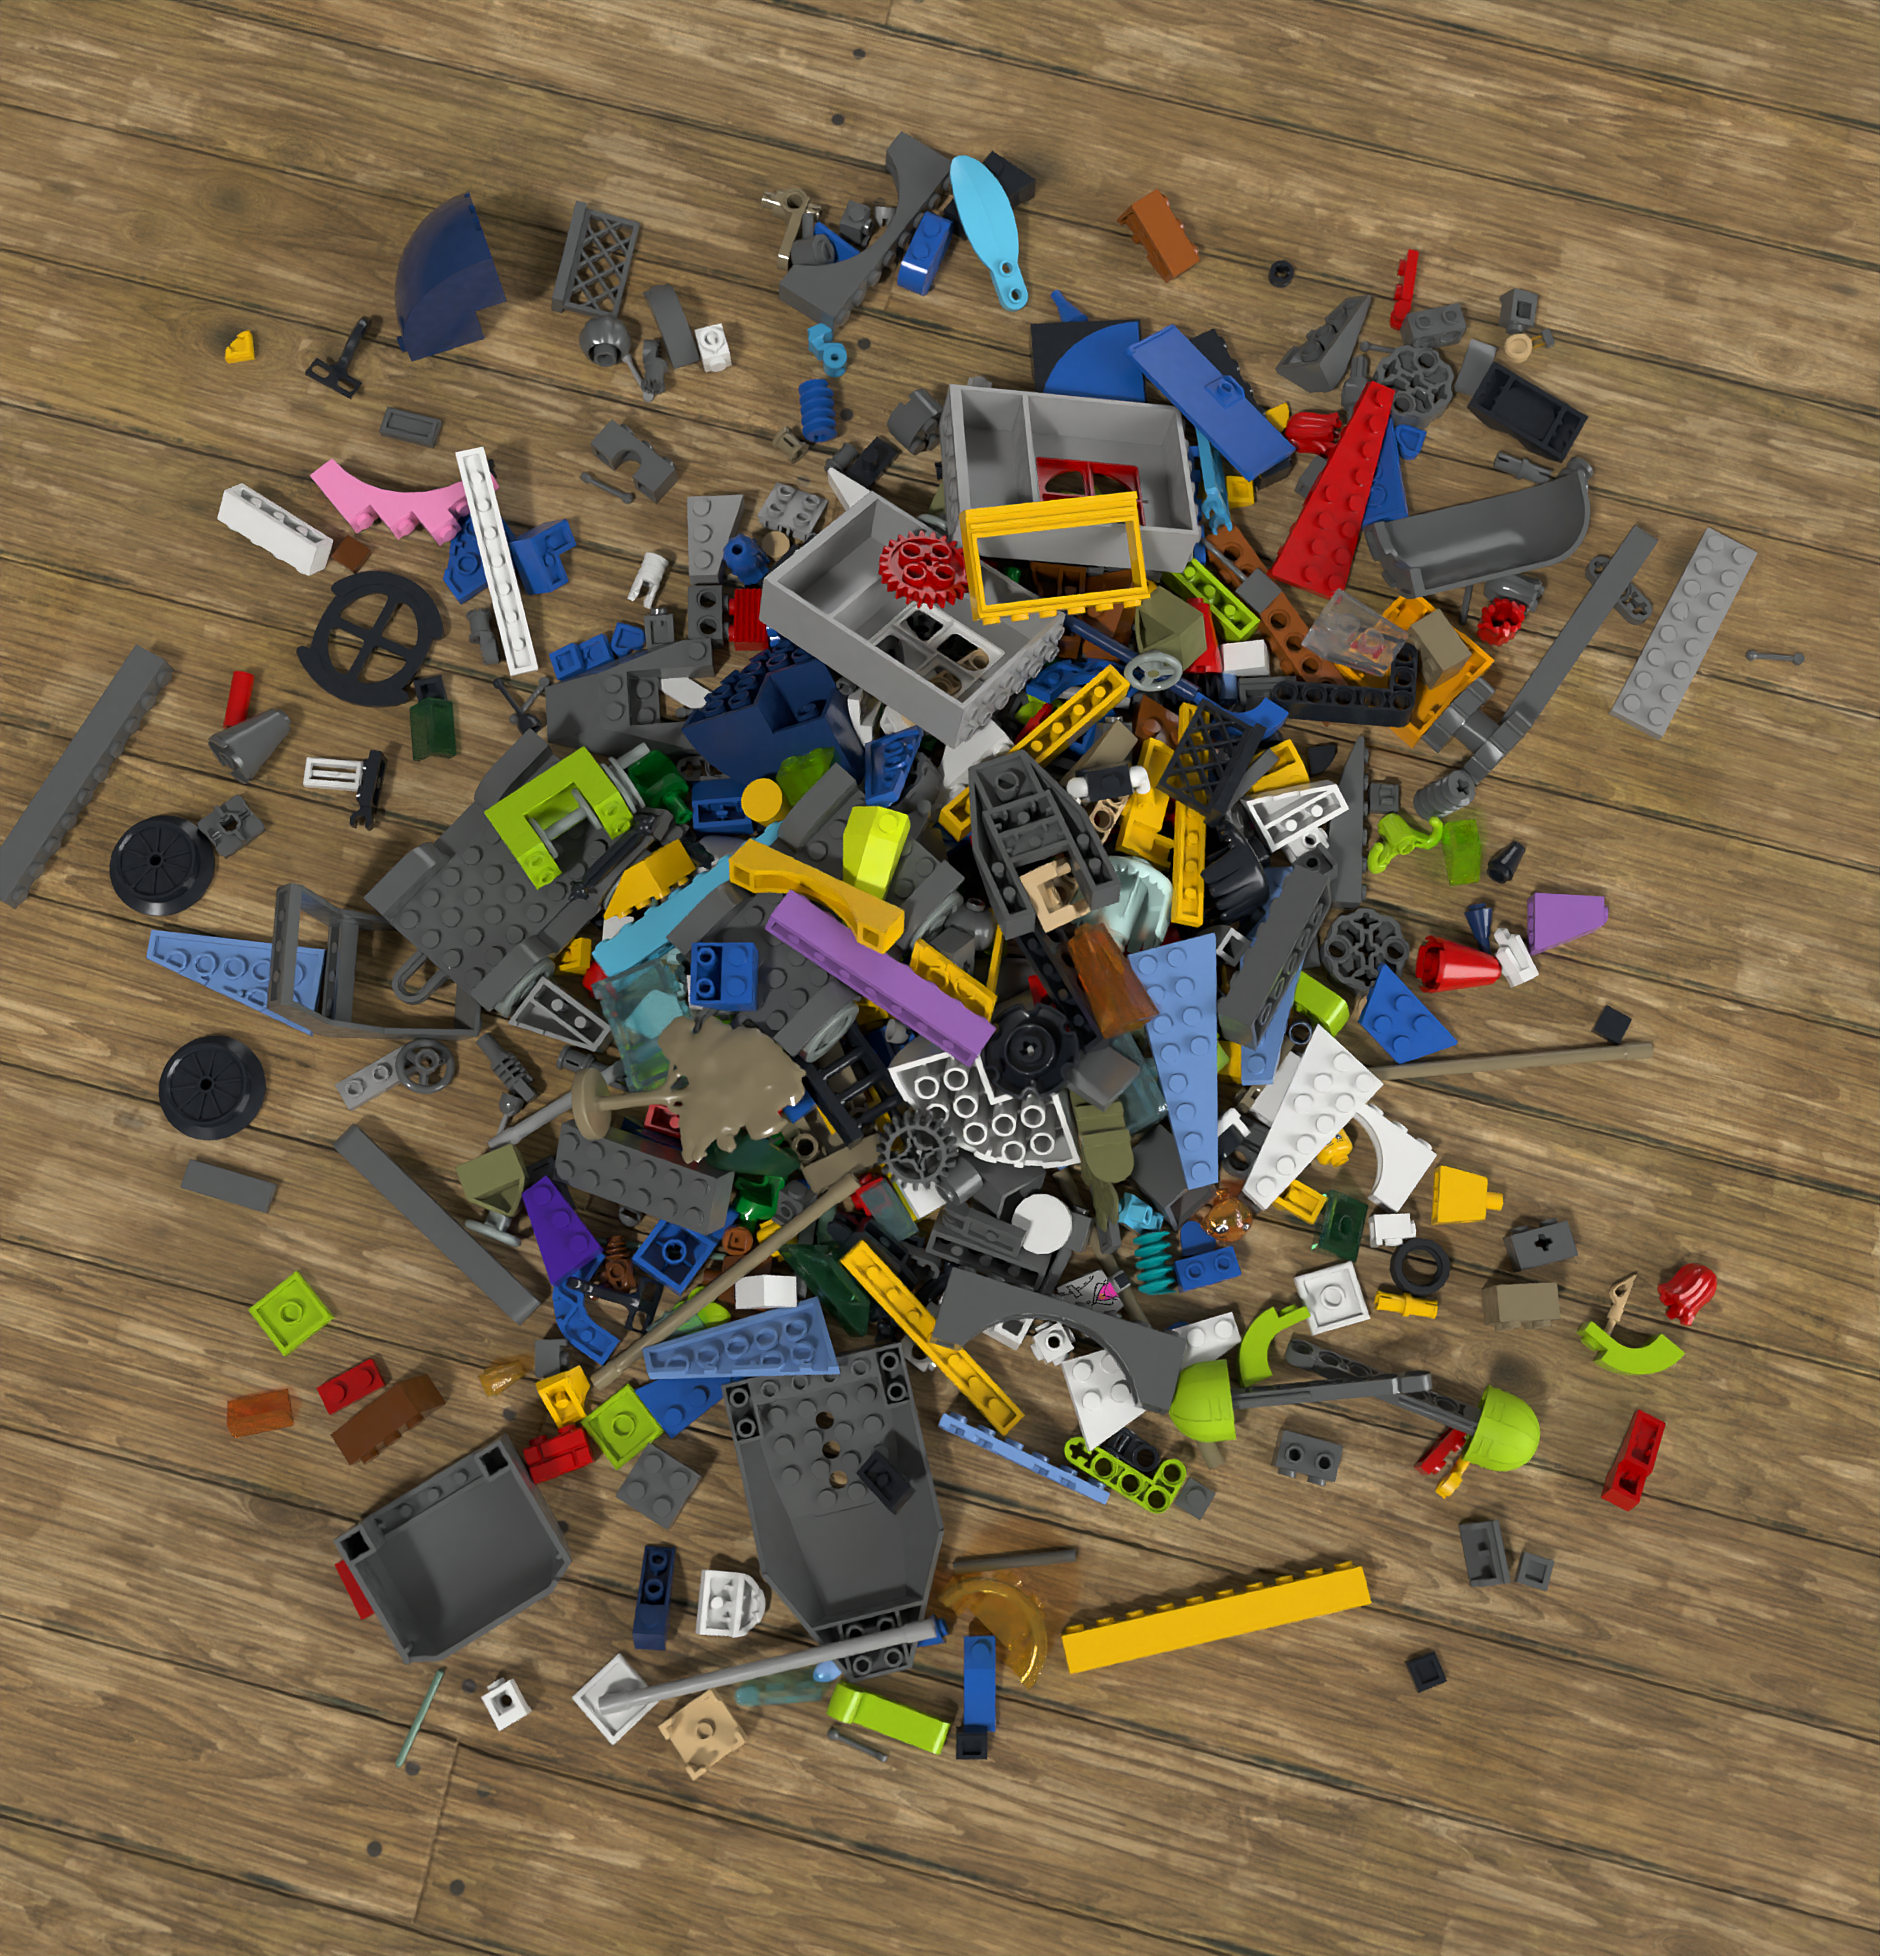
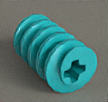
[1133,1232,1176,1295]

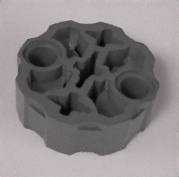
[1371,345,1454,430]
[858,751,942,815]
[1319,908,1409,997]

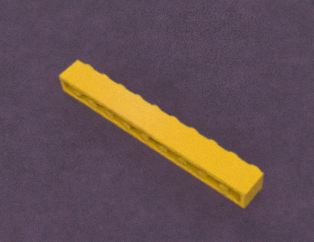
[1060,1561,1372,1674]

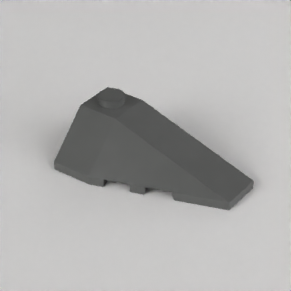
[1275,295,1371,393]

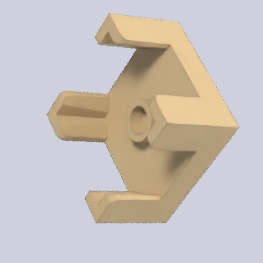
[1020,857,1092,933]
[658,1688,748,1781]

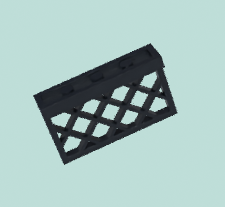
[1155,698,1267,828]

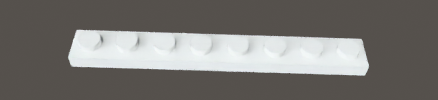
[455,447,539,677]

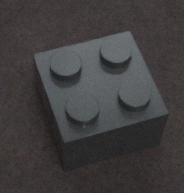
[615,1443,704,1530]

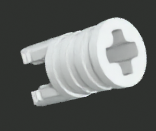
[627,552,669,609]

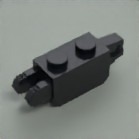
[826,1210,919,1292]

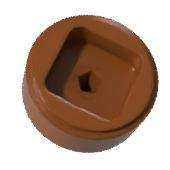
[722,1224,753,1256]

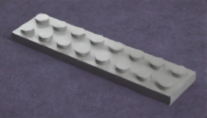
[1609,527,1757,740]

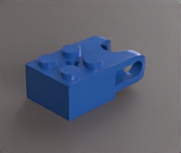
[632,1205,739,1297]

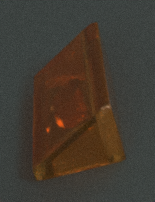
[227,1388,293,1438]

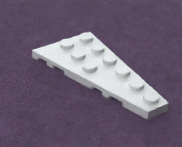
[1241,1024,1384,1211]
[1061,1312,1241,1452]

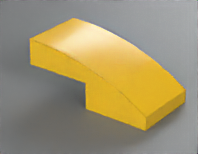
[1196,476,1254,508]

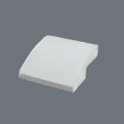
[847,686,884,747]

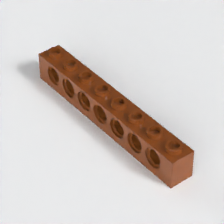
[1205,521,1348,727]

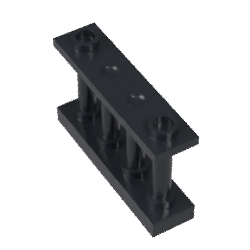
[782,1019,911,1150]

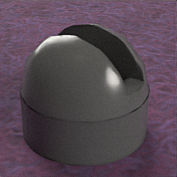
[618,1205,643,1227]

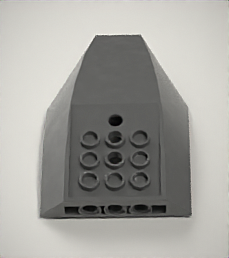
[721,1342,944,1683]

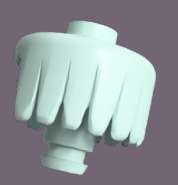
[1069,856,1173,956]

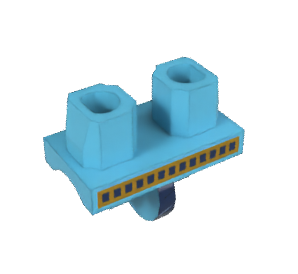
[1118,1192,1164,1236]

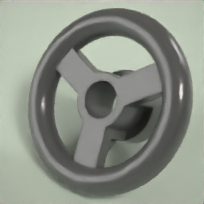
[395,1038,455,1094]

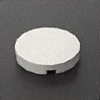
[1012,1194,1073,1254]

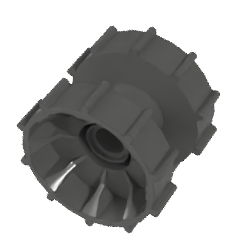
[1422,676,1534,787]

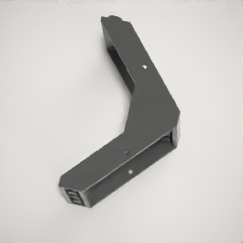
[266,883,482,1041]

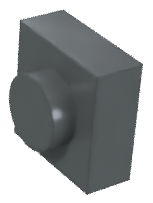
[1173,1477,1216,1520]
[1514,1551,1554,1592]

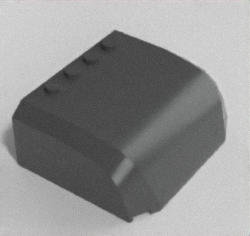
[333,1433,572,1664]

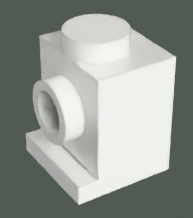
[1368,1213,1416,1248]
[481,1677,532,1731]

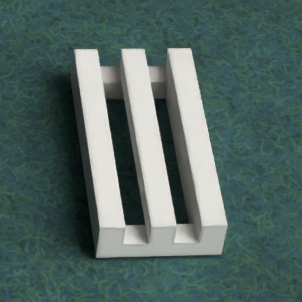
[303,757,364,792]

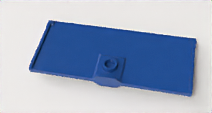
[1123,324,1296,482]

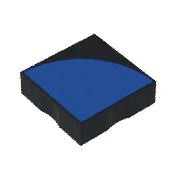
[1029,319,1148,403]

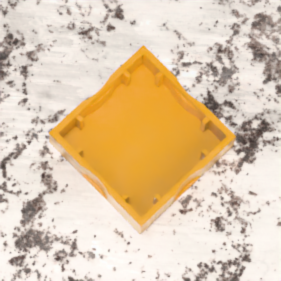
[1334,596,1495,748]

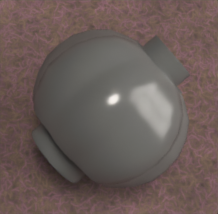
[579,315,632,367]
[942,898,998,954]

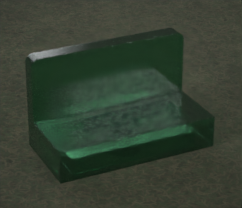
[409,697,457,762]

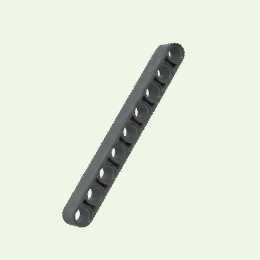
[1498,525,1659,740]
[332,1123,541,1325]

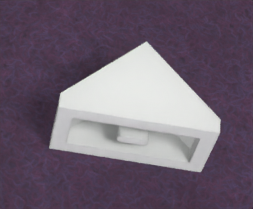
[1220,640,1271,678]
[735,1275,797,1309]

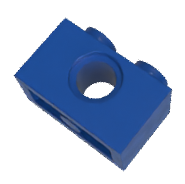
[1171,1246,1242,1293]

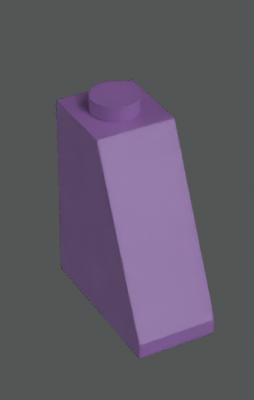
[1527,893,1608,956]

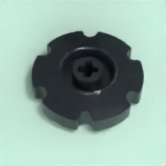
[981,1003,1081,1101]

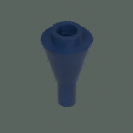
[1464,903,1492,955]

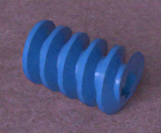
[798,379,837,442]

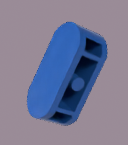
[897,211,954,296]

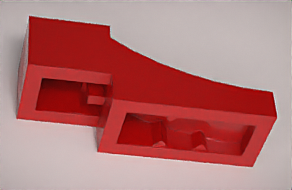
[1600,1409,1666,1512]

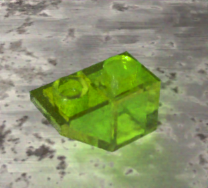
[776,746,836,806]
[1441,819,1481,887]

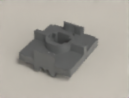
[197,794,266,859]

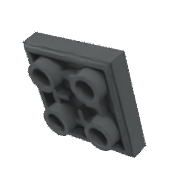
[1066,1046,1141,1113]

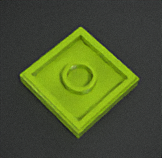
[248,1271,335,1357]
[580,1383,665,1470]

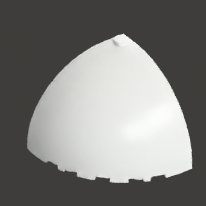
[888,989,1081,1168]

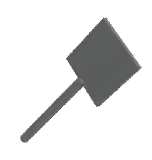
[1200,537,1282,614]

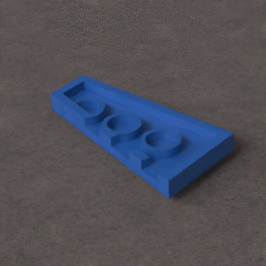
[1360,415,1409,531]
[865,725,924,808]

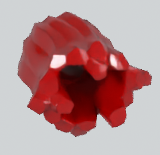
[1284,412,1342,459]
[1476,597,1526,647]
[1657,1263,1717,1326]

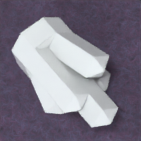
[1494,928,1539,987]

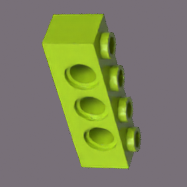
[1161,557,1260,643]

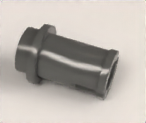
[824,443,858,474]

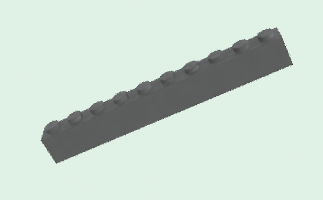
[0,644,174,909]

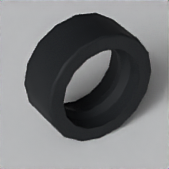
[1389,1238,1450,1296]

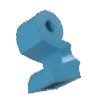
[807,323,847,378]

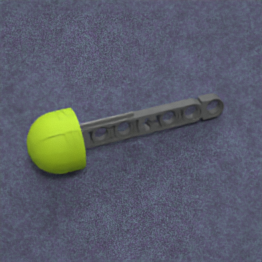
[1284,1339,1540,1471]
[1168,1359,1433,1442]

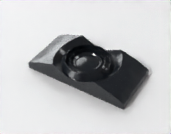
[1467,361,1588,463]

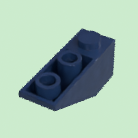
[632,1546,676,1651]

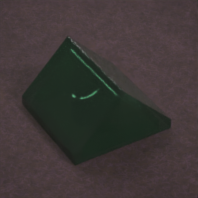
[1310,1189,1368,1263]

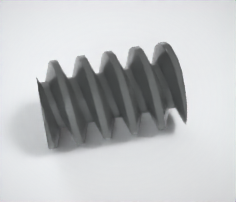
[1413,770,1475,822]

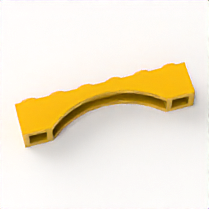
[729,838,905,955]

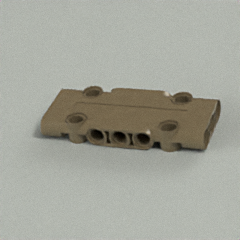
[730,1014,882,1194]

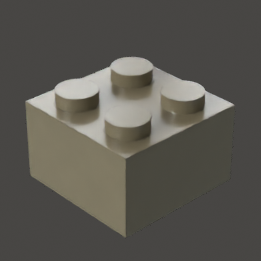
[1402,608,1472,691]
[1481,1282,1561,1331]

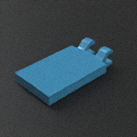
[1195,427,1233,535]

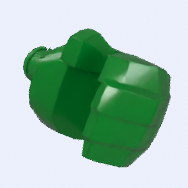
[627,749,693,824]
[730,1153,788,1239]

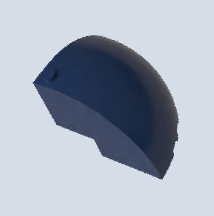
[394,191,507,362]
[681,638,865,796]

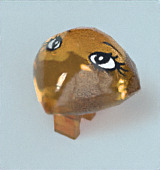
[1200,1188,1253,1242]

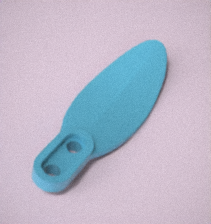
[950,155,1028,312]

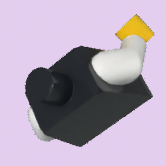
[1067,760,1156,809]

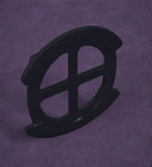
[296,571,444,708]

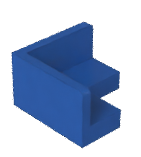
[507,519,577,595]

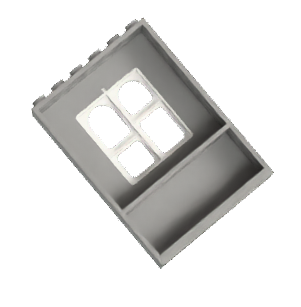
[759,490,1066,749]

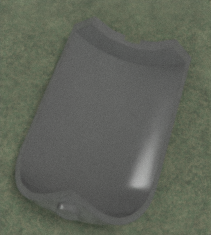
[1363,470,1590,599]

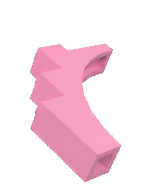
[310,459,500,546]

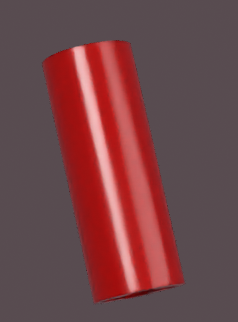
[223,671,255,729]

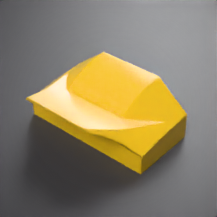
[535,1365,591,1429]

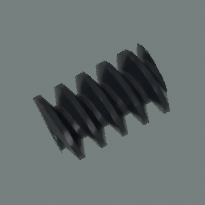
[1161,673,1221,709]

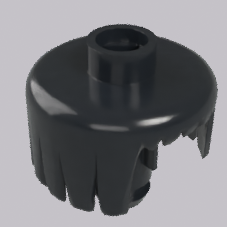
[1173,819,1271,926]

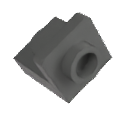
[644,608,675,649]

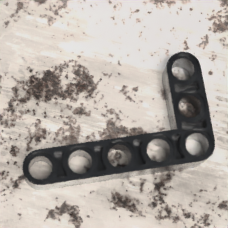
[1271,642,1418,728]

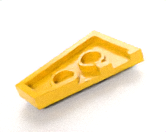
[909,938,997,1023]

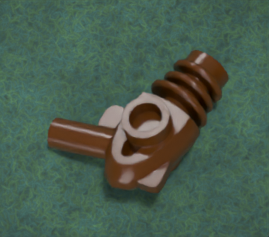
[589,1235,638,1301]

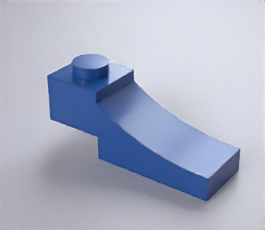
[963,1634,996,1732]

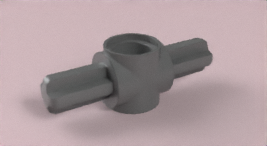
[1341,356,1370,423]

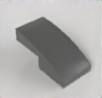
[1453,339,1497,397]

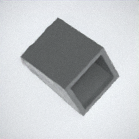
[1126,1124,1218,1232]
[953,1146,1046,1224]

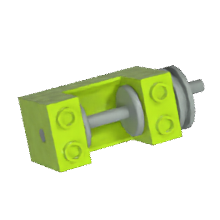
[484,742,650,890]

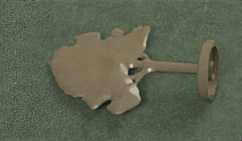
[571,1016,806,1164]

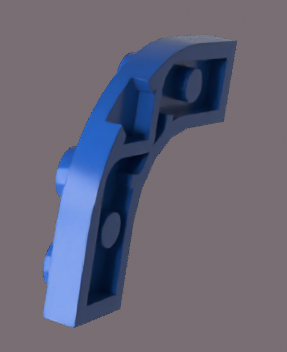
[1026,658,1144,704]
[552,1253,621,1366]

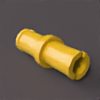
[1374,1291,1438,1319]

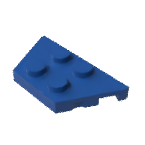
[1358,962,1458,1064]

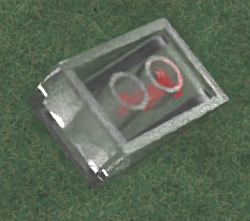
[1301,588,1411,677]

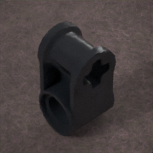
[1099,1426,1159,1472]

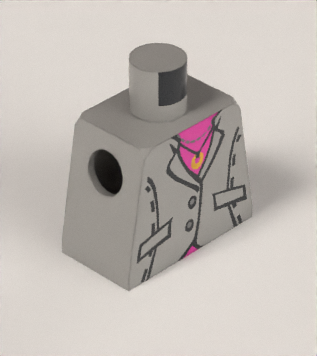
[1055,1268,1131,1338]

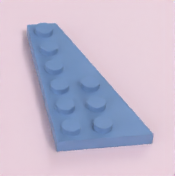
[146,930,327,1037]
[642,1296,840,1379]
[937,1411,1110,1505]

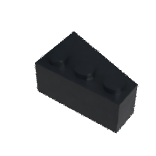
[944,150,1036,241]

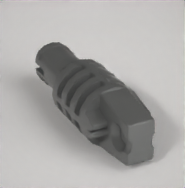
[476,1032,540,1103]

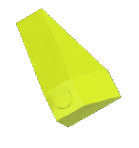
[842,806,911,929]

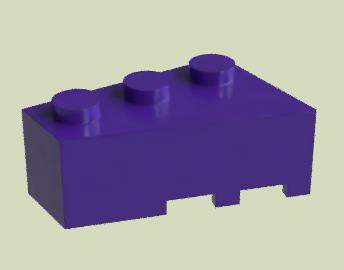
[522,1175,605,1287]

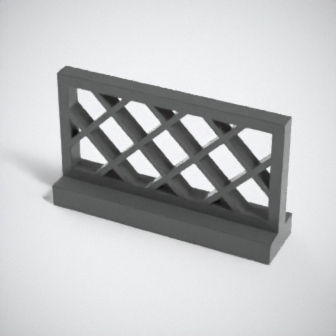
[551,200,640,318]

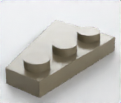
[1233,1036,1295,1116]

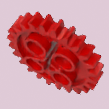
[878,530,969,609]

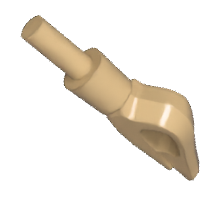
[1604,1274,1637,1336]

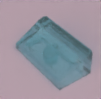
[859,1178,919,1242]

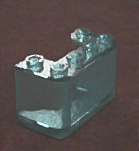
[591,957,694,1092]

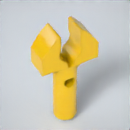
[1435,1454,1470,1499]

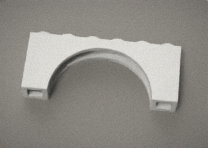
[1247,1051,1437,1214]

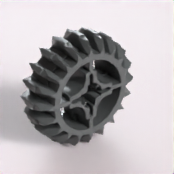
[875,1109,958,1191]

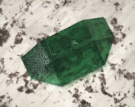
[777,1244,870,1337]

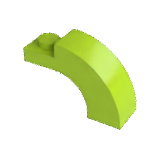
[1235,1304,1311,1388]
[1576,1321,1685,1376]

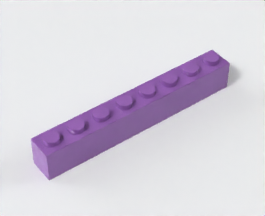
[765,889,996,1068]

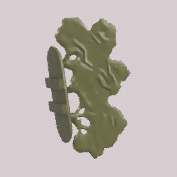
[1069,1089,1134,1232]

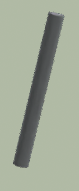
[953,1549,1076,1575]

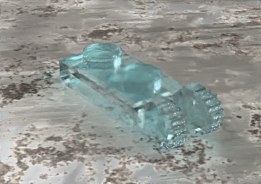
[734,1680,823,1707]

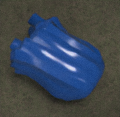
[723,533,770,588]

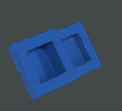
[549,633,615,681]

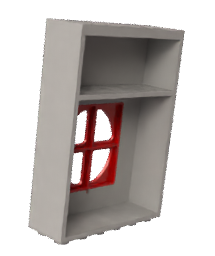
[939,384,1201,573]

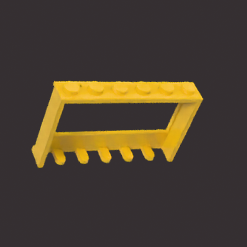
[958,491,1150,626]

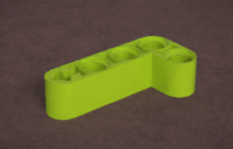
[1239,966,1350,1038]
[1062,1437,1186,1514]
[825,1680,951,1755]

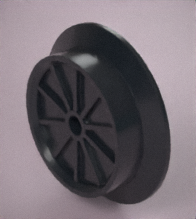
[109,815,215,917]
[159,1036,266,1141]

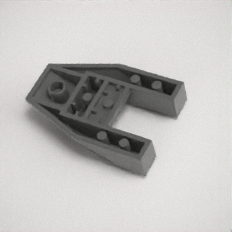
[545,638,715,761]
[968,749,1121,940]

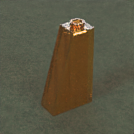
[1066,923,1159,1039]

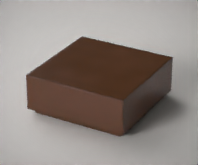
[331,535,372,574]

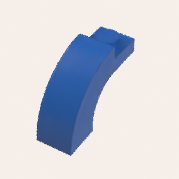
[1191,692,1289,741]

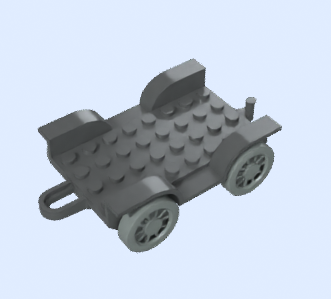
[363,728,655,1018]
[666,763,965,1062]

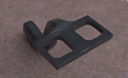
[305,316,372,399]
[566,1276,664,1335]

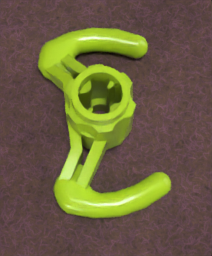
[1367,813,1444,874]

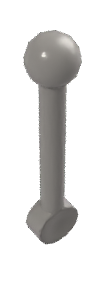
[622,353,654,403]

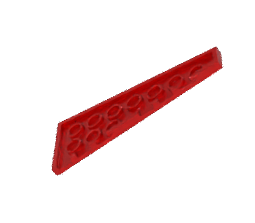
[1266,381,1395,603]

